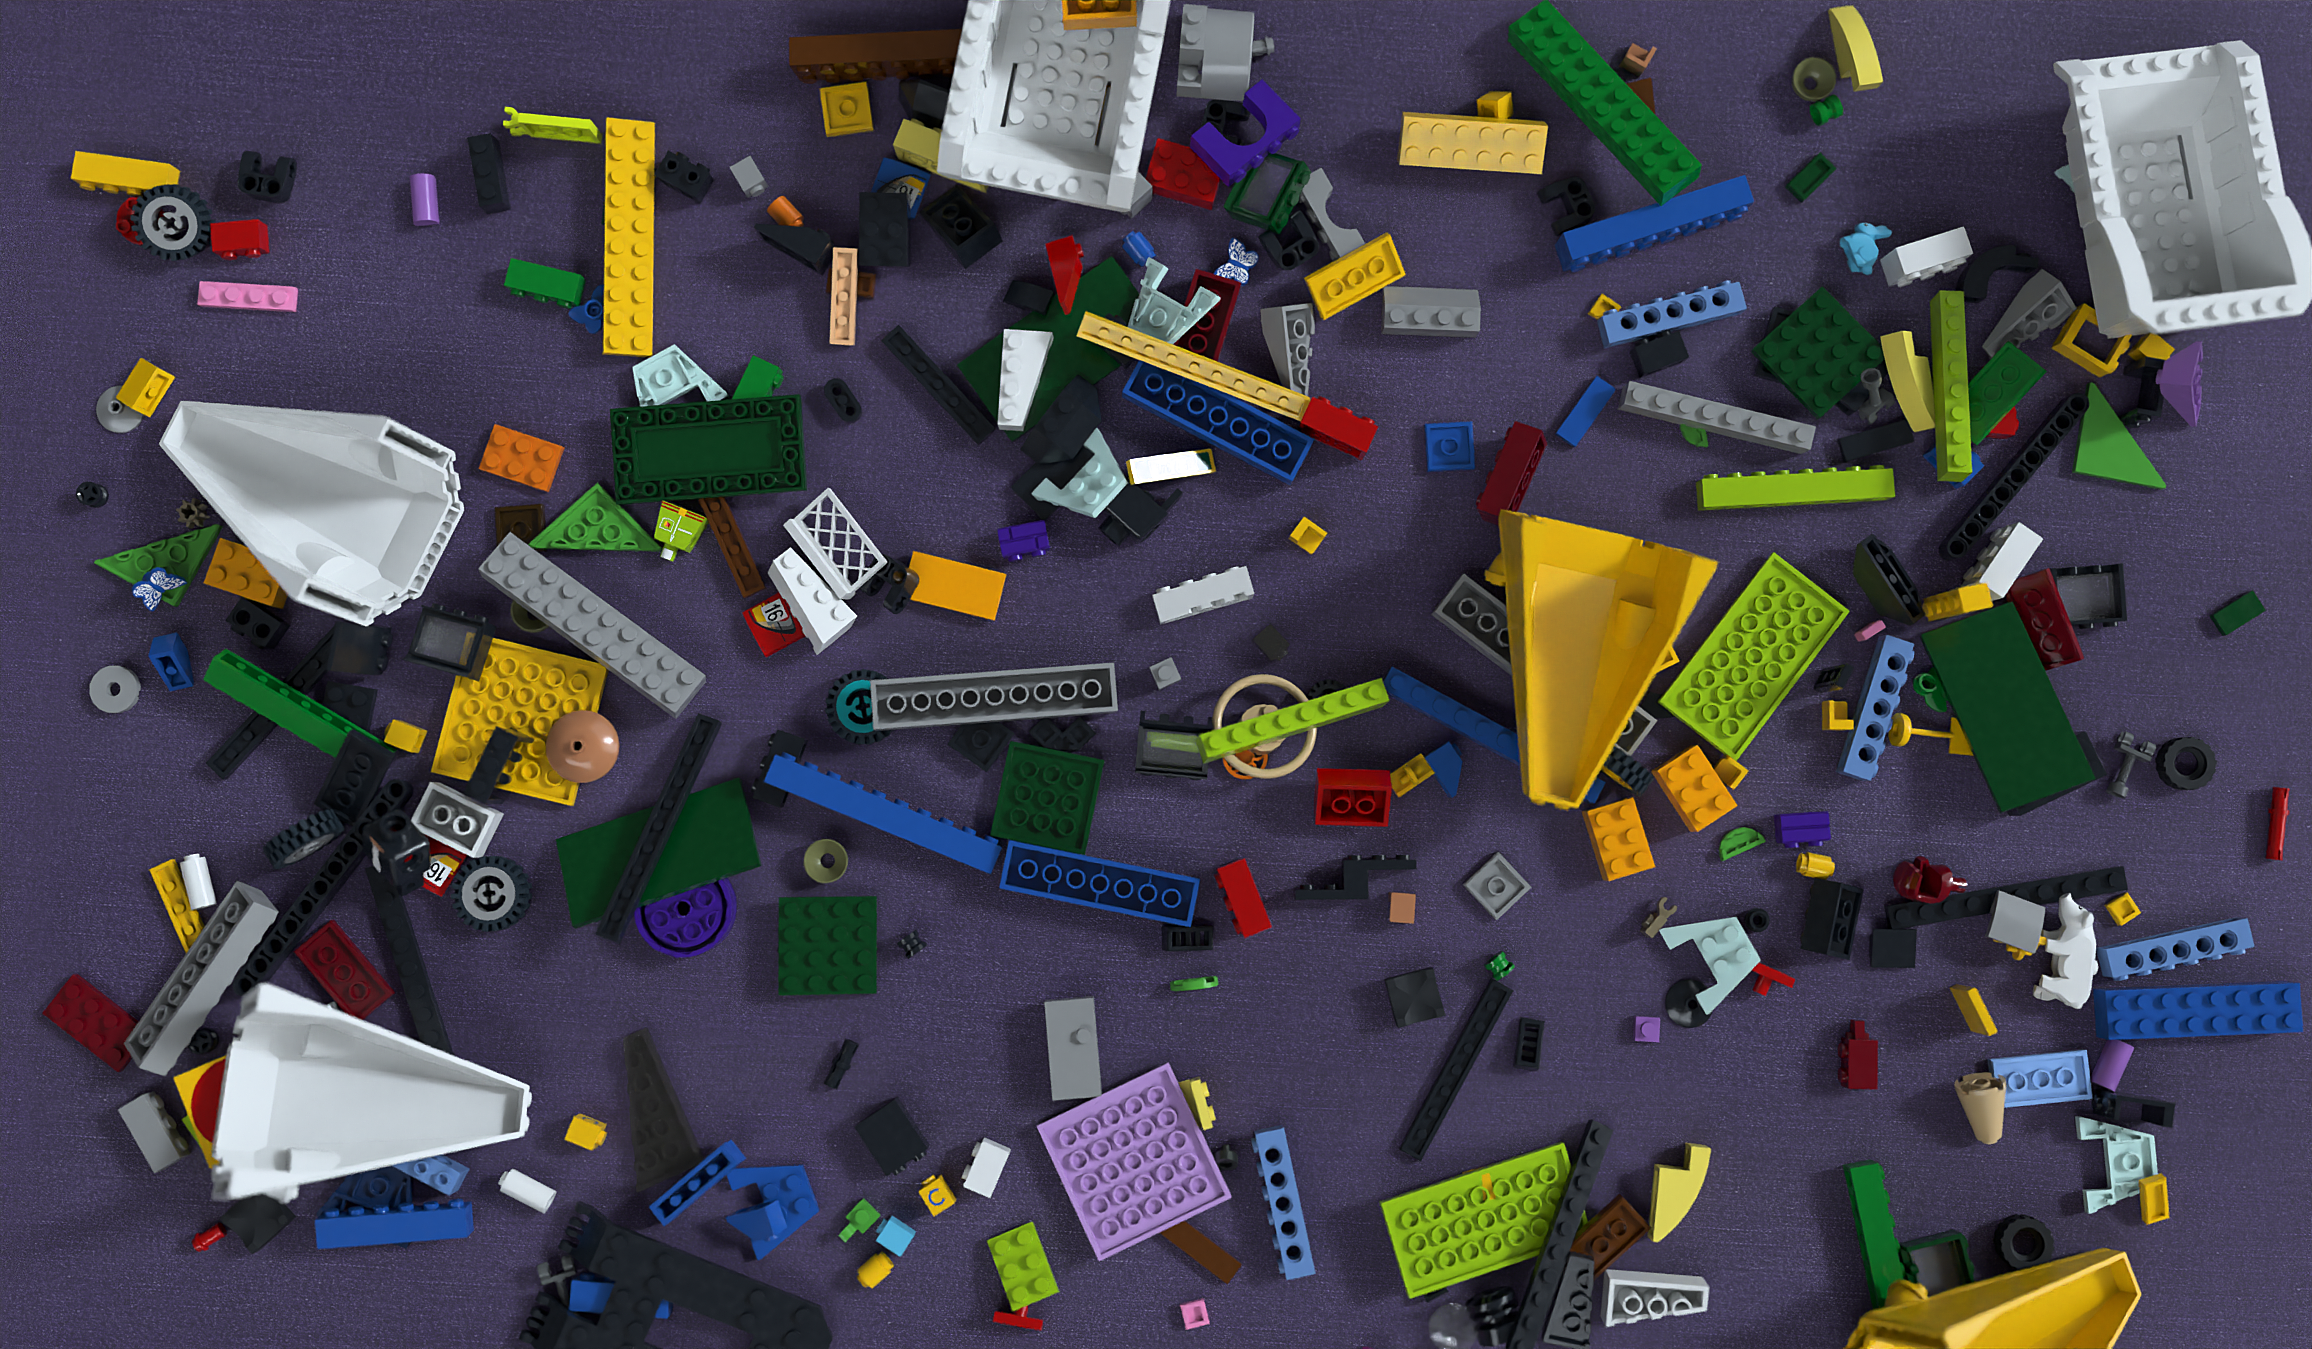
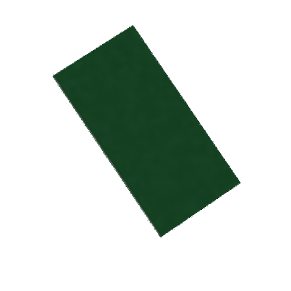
[957,256,1140,443]
[610,394,807,505]
[1919,601,2096,813]
[556,778,762,929]

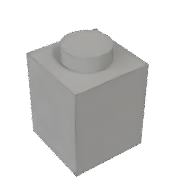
[730,156,768,198]
[1149,657,1181,691]

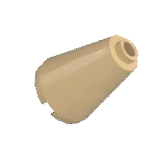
[1954,1072,2006,1144]

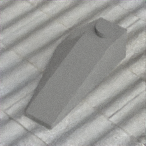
[1982,269,2077,359]
[1260,303,1315,396]

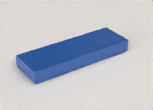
[1555,376,1616,448]

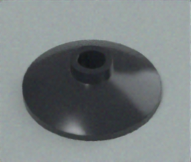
[1665,979,1713,1028]

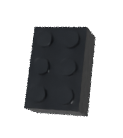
[859,192,911,267]

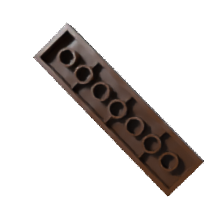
[789,29,963,84]

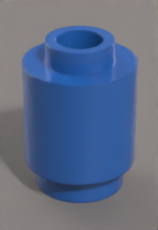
[1122,231,1156,267]

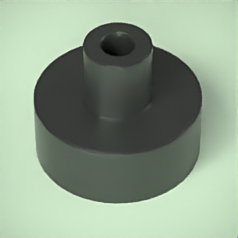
[1213,1145,1238,1170]

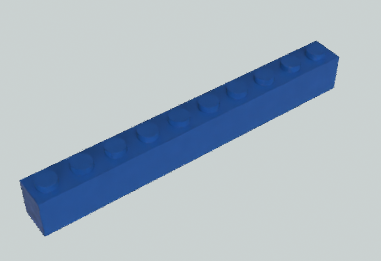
[1382,667,1606,804]
[764,752,1002,874]

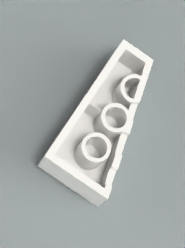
[998,329,1053,431]
[768,547,857,655]
[1153,566,1254,625]
[1600,1269,1709,1327]

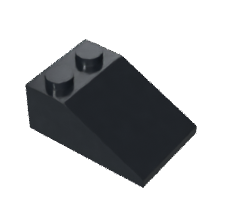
[919,184,1003,269]
[754,223,834,276]
[326,622,393,675]

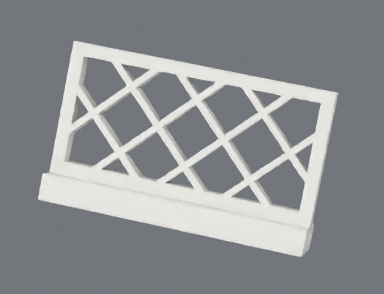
[783,488,888,599]

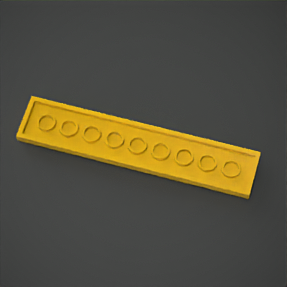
[602,117,655,358]

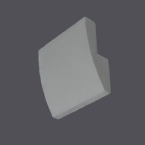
[1985,890,2045,954]

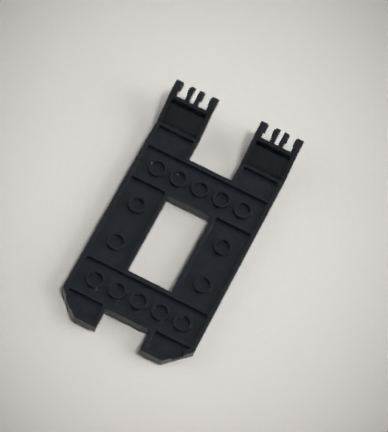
[519,1201,833,1349]

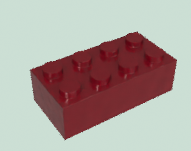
[1173,269,1242,362]
[1476,421,1547,526]

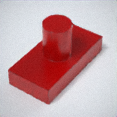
[1752,962,1796,996]
[993,1305,1043,1331]

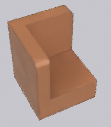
[1619,43,1657,77]
[1388,892,1416,924]

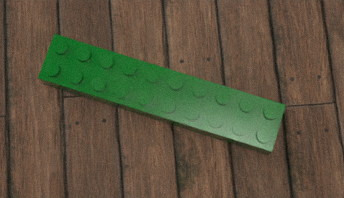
[1508,0,1702,206]

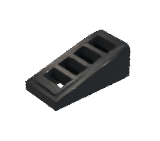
[1162,926,1213,952]
[1513,1017,1545,1071]

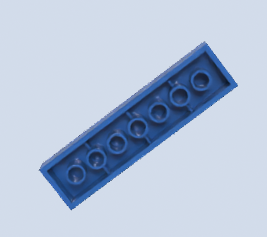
[1554,175,1755,273]
[1122,360,1314,486]
[999,840,1200,927]
[2093,981,2303,1040]

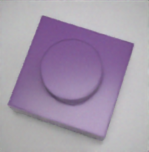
[1633,1016,1660,1042]

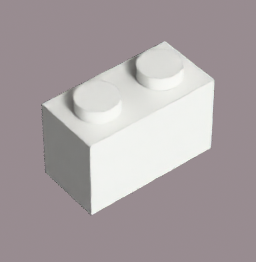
[962,1137,1011,1198]

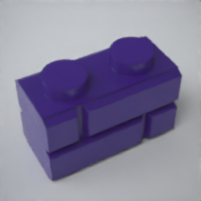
[997,520,1050,562]
[1774,811,1831,848]

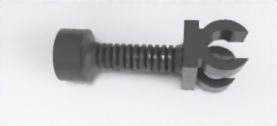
[1858,368,1895,425]
[2106,731,2156,799]
[537,1254,581,1316]

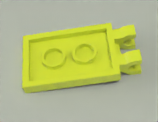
[503,106,602,144]

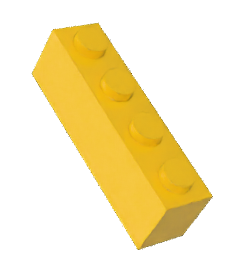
[71,151,180,197]
[1922,582,1993,621]

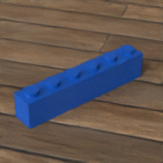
[315,1199,474,1249]

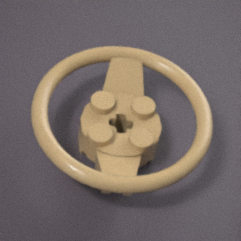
[1212,674,1317,779]

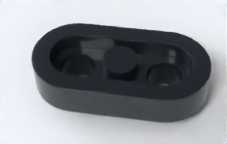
[824,378,862,423]

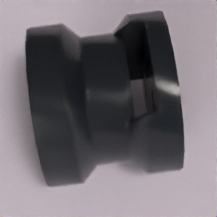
[76,481,109,508]
[897,930,927,959]
[188,1028,219,1054]

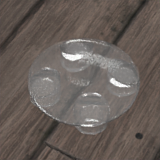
[1429,1303,1477,1349]

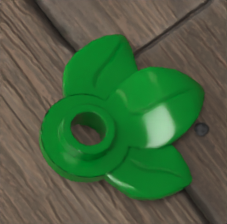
[1913,667,1948,712]

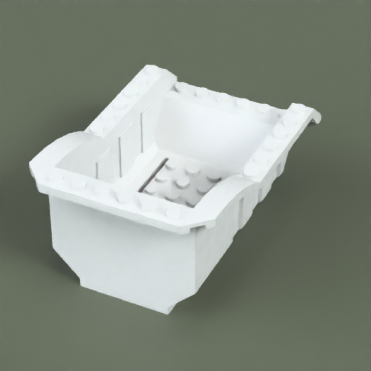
[937,0,1170,212]
[2053,40,2312,339]

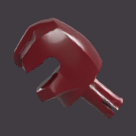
[1893,856,1967,903]

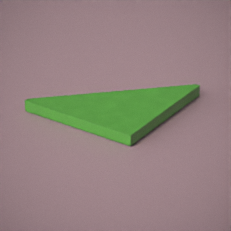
[2072,382,2166,490]
[528,482,662,552]
[94,524,223,607]

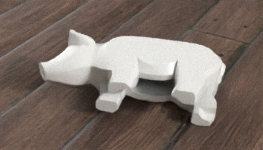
[2033,893,2098,1009]

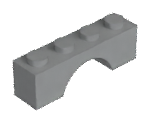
[1299,168,1365,262]

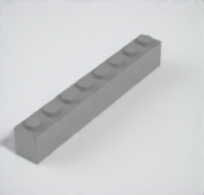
[1618,381,1816,454]

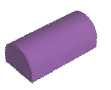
[410,173,439,226]
[2090,1040,2134,1092]

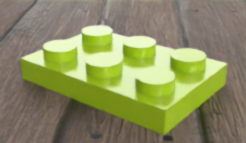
[987,1222,1059,1311]

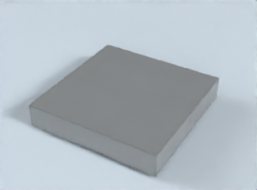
[1462,852,1531,920]

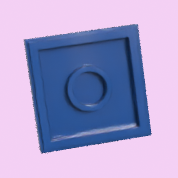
[1424,421,1475,472]

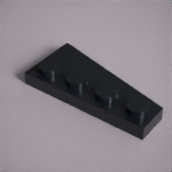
[1541,1251,1594,1349]

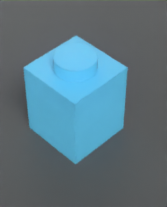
[876,1216,916,1257]

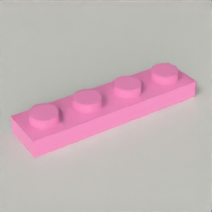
[198,281,298,312]

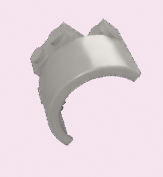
[1177,4,1254,101]

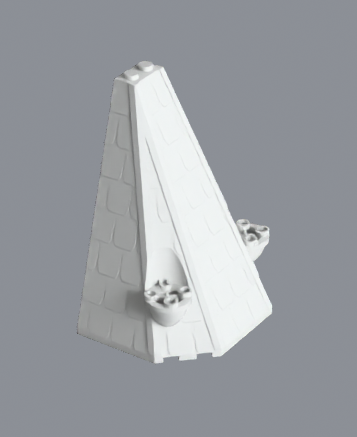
[159,401,464,626]
[212,984,532,1204]

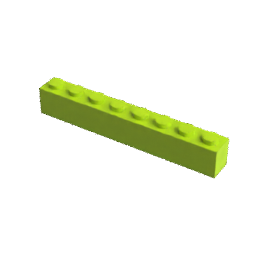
[1930,290,1972,482]
[1696,465,1895,511]
[1196,678,1390,764]

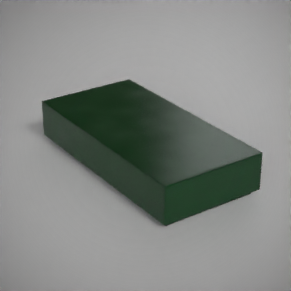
[1785,152,1837,203]
[2210,590,2266,636]

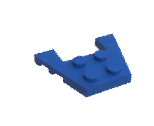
[727,1164,820,1260]

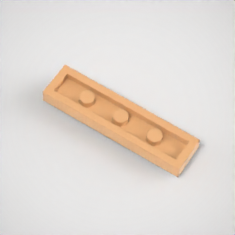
[830,247,858,345]

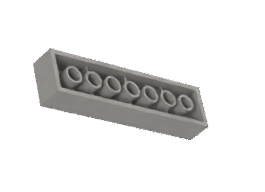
[124,881,278,1076]

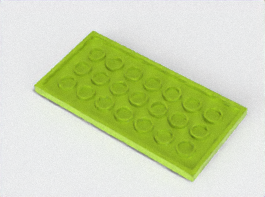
[1658,552,1850,761]
[1379,1142,1588,1299]

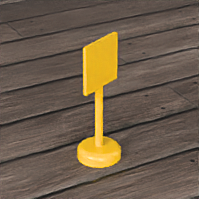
[1888,713,1974,756]

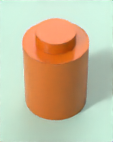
[767,196,804,227]

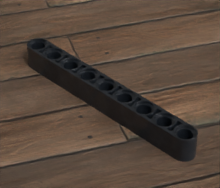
[1938,393,2090,561]

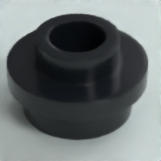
[1745,908,1770,932]

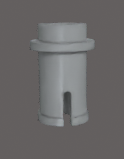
[1252,36,1274,56]

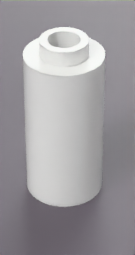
[180,854,217,910]
[498,1169,557,1214]

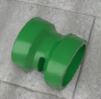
[1809,94,1843,126]

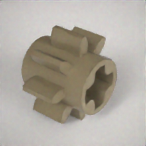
[176,498,210,529]

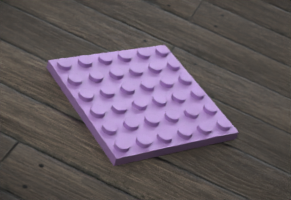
[1037,1062,1232,1261]

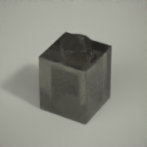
[1252,623,1290,662]

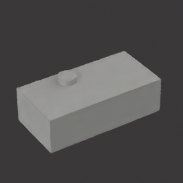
[1044,996,1102,1101]

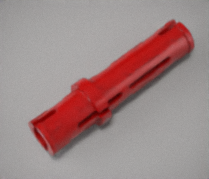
[2265,787,2290,861]

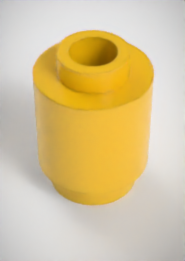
[1796,852,1835,880]
[857,1251,894,1288]

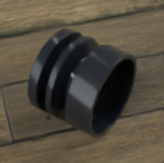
[1465,1286,1519,1347]

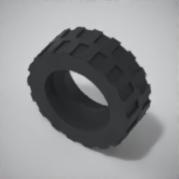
[2155,737,2217,790]
[1993,1214,2054,1270]

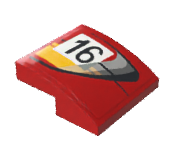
[742,593,805,658]
[403,833,467,897]

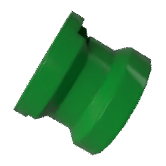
[1484,951,1515,981]

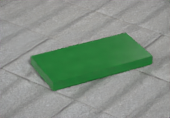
[1968,341,2047,445]

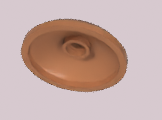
[546,710,619,783]

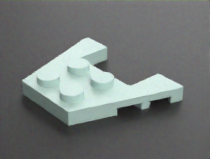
[1128,257,1221,344]
[632,344,730,406]
[1031,428,1128,518]
[1659,917,1761,1015]
[2075,1116,2158,1214]

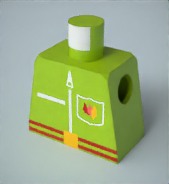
[654,501,709,562]

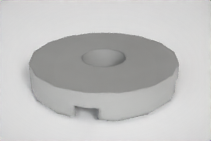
[89,666,141,713]

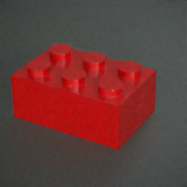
[1145,138,1221,210]
[1298,396,1379,460]
[1314,768,1392,827]
[1214,858,1272,938]

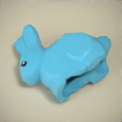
[1840,223,1892,275]

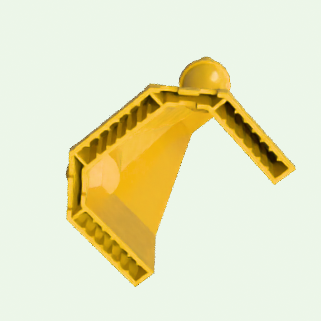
[1484,509,1718,810]
[1843,1248,2142,1349]

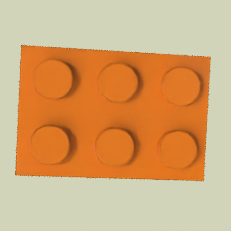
[479,424,564,493]

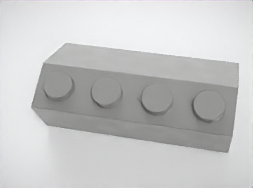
[1381,286,1481,338]

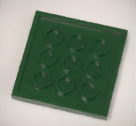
[1751,286,1885,420]
[990,741,1105,855]
[778,896,877,995]

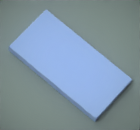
[1988,1049,2093,1108]

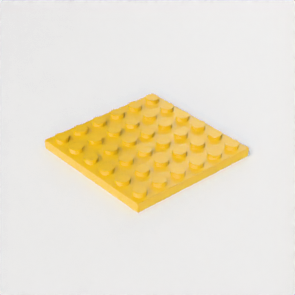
[431,632,609,806]

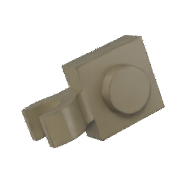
[1640,897,1677,938]

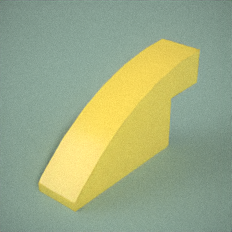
[1828,5,1883,92]
[1880,331,1935,432]
[1647,1143,1711,1242]

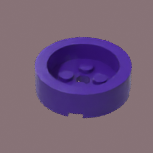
[634,878,737,958]

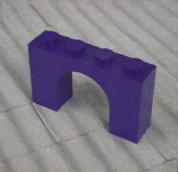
[1190,79,1301,187]

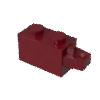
[1838,1020,1878,1090]

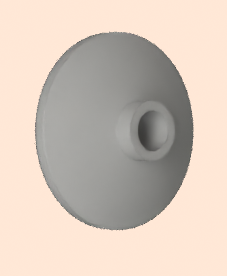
[96,386,144,433]

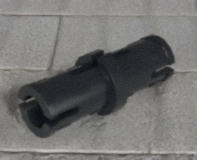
[823,1038,859,1089]

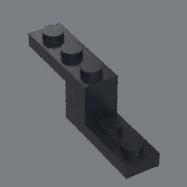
[1294,855,1417,900]

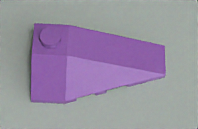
[2156,341,2203,427]

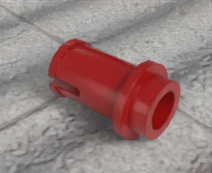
[192,1222,227,1252]

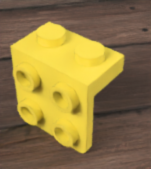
[1178,1076,1216,1130]

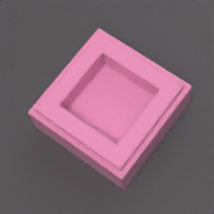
[1854,620,1886,642]
[1180,1298,1210,1330]

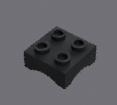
[1384,967,1446,1028]
[220,1192,296,1254]

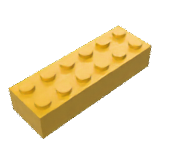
[1397,112,1548,174]

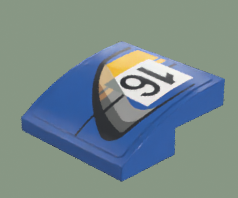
[870,157,931,220]

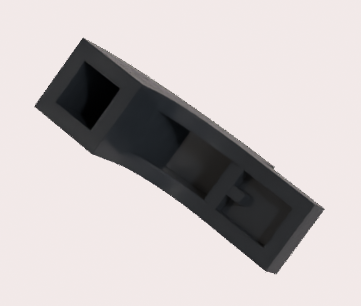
[1955,245,2039,304]

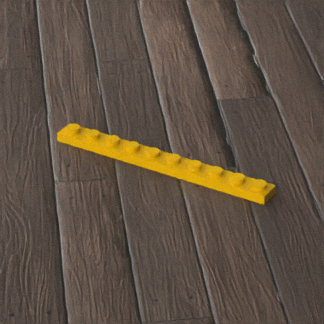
[1077,311,1310,421]

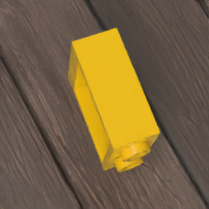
[2051,303,2133,378]

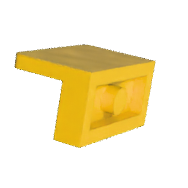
[116,358,175,417]

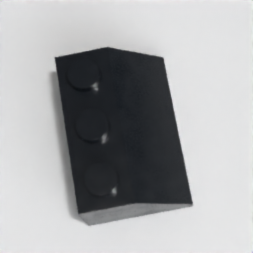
[1800,878,1864,960]

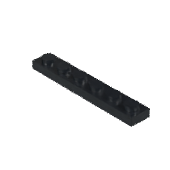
[881,324,996,446]

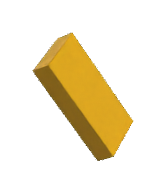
[2139,1173,2169,1225]

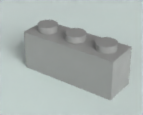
[118,1091,190,1173]

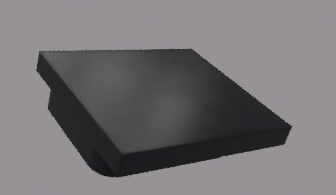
[1869,928,1917,968]

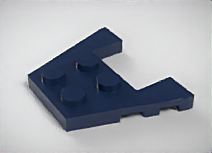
[316,1165,413,1249]

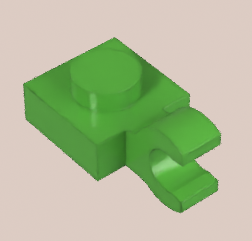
[838,1198,881,1242]

